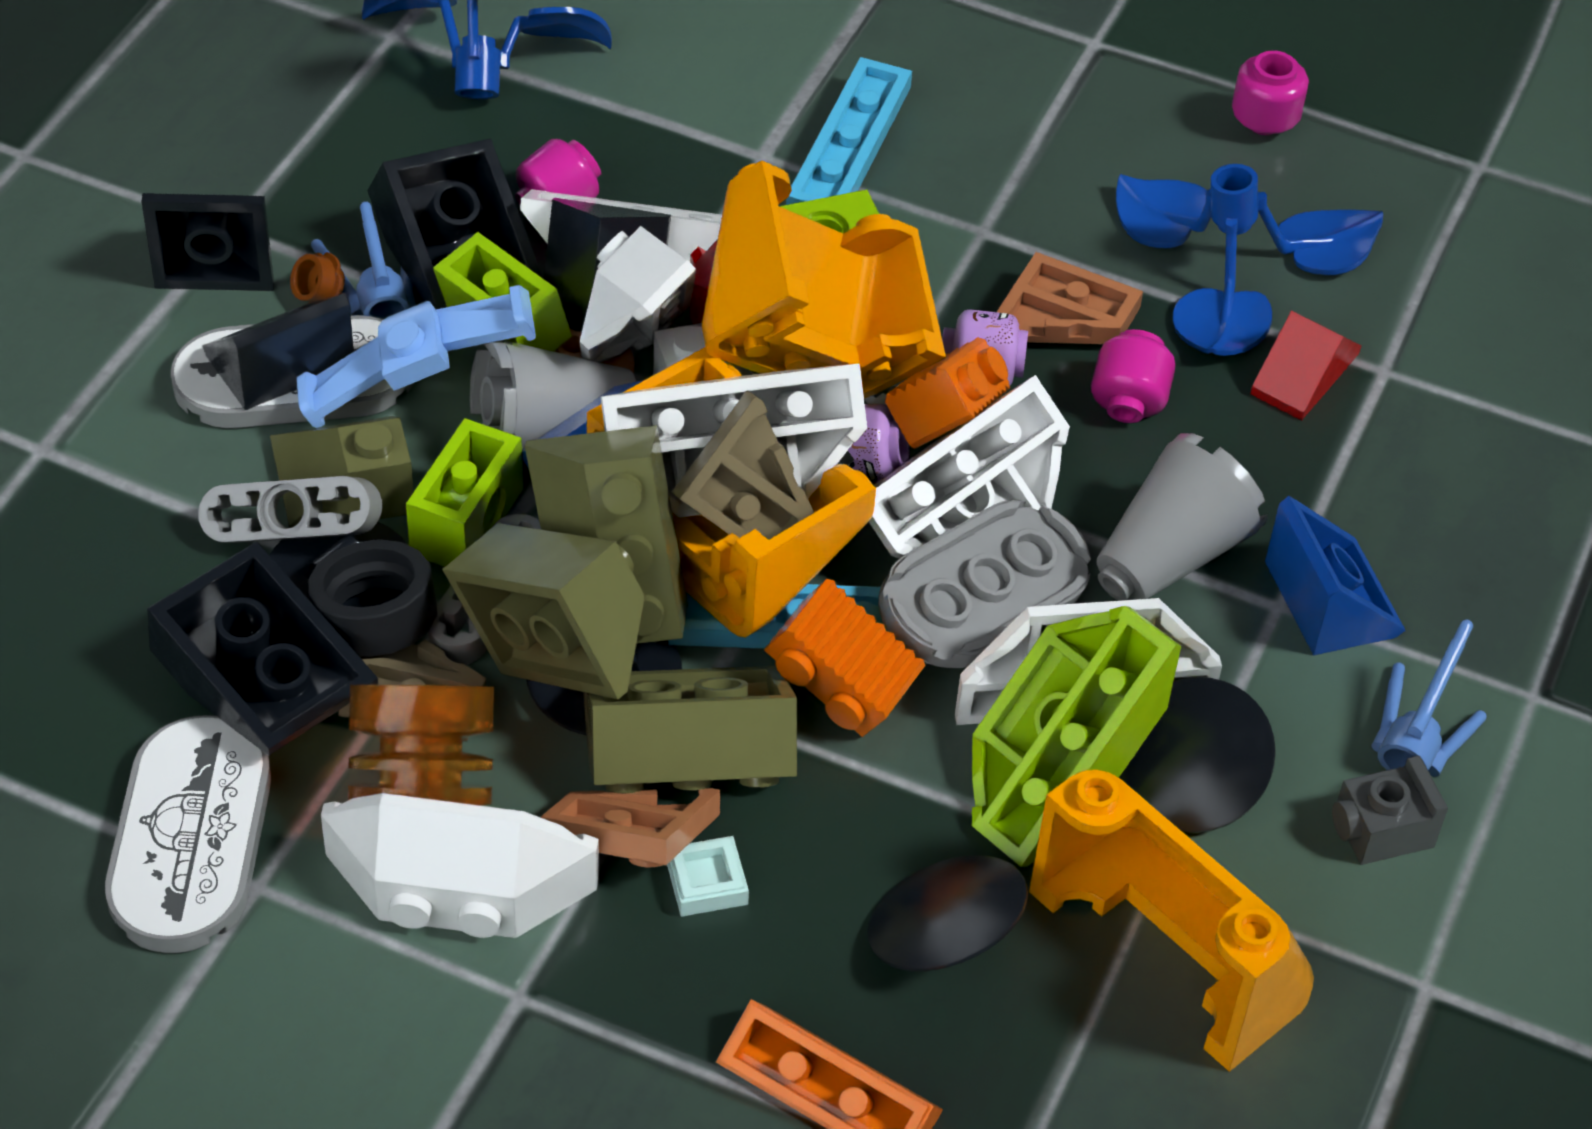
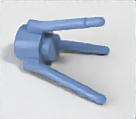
[311,202,416,320]
[1371,619,1487,777]

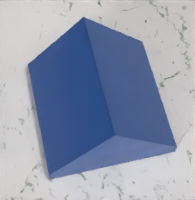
[1265,496,1406,656]

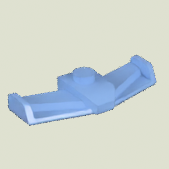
[296,285,536,428]

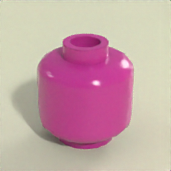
[1232,51,1309,135]
[515,139,601,205]
[1091,329,1176,423]

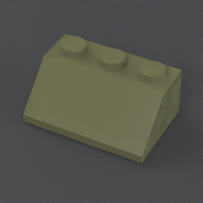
[525,425,688,644]
[442,523,645,700]
[583,666,797,793]

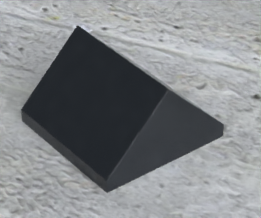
[544,198,671,333]
[202,293,354,410]

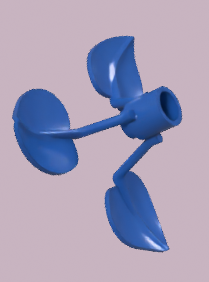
[362,0,612,99]
[1116,164,1383,356]

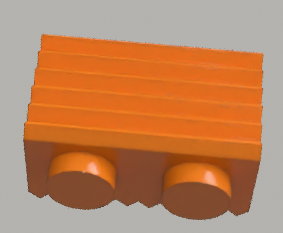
[885,337,1010,449]
[764,579,925,737]

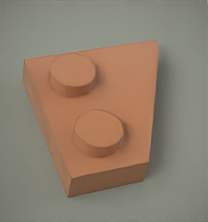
[997,252,1143,344]
[540,788,720,867]

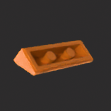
[716,999,943,1129]

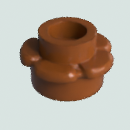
[290,252,345,303]

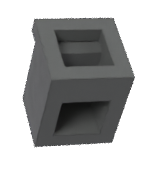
[1332,755,1448,865]

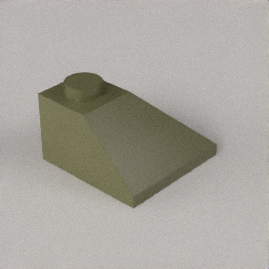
[270,416,413,528]

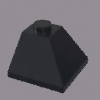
[141,193,274,291]

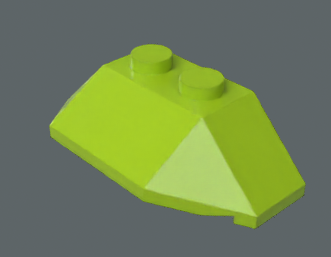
[972,606,1181,867]

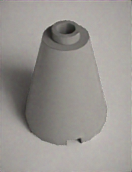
[470,340,637,449]
[1097,433,1268,601]

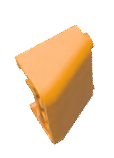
[702,160,946,399]
[587,347,876,638]
[1029,769,1314,1072]

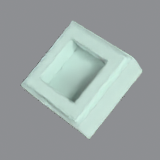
[667,836,749,917]

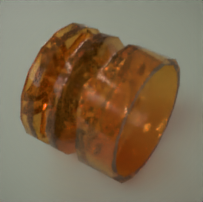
[348,684,495,806]

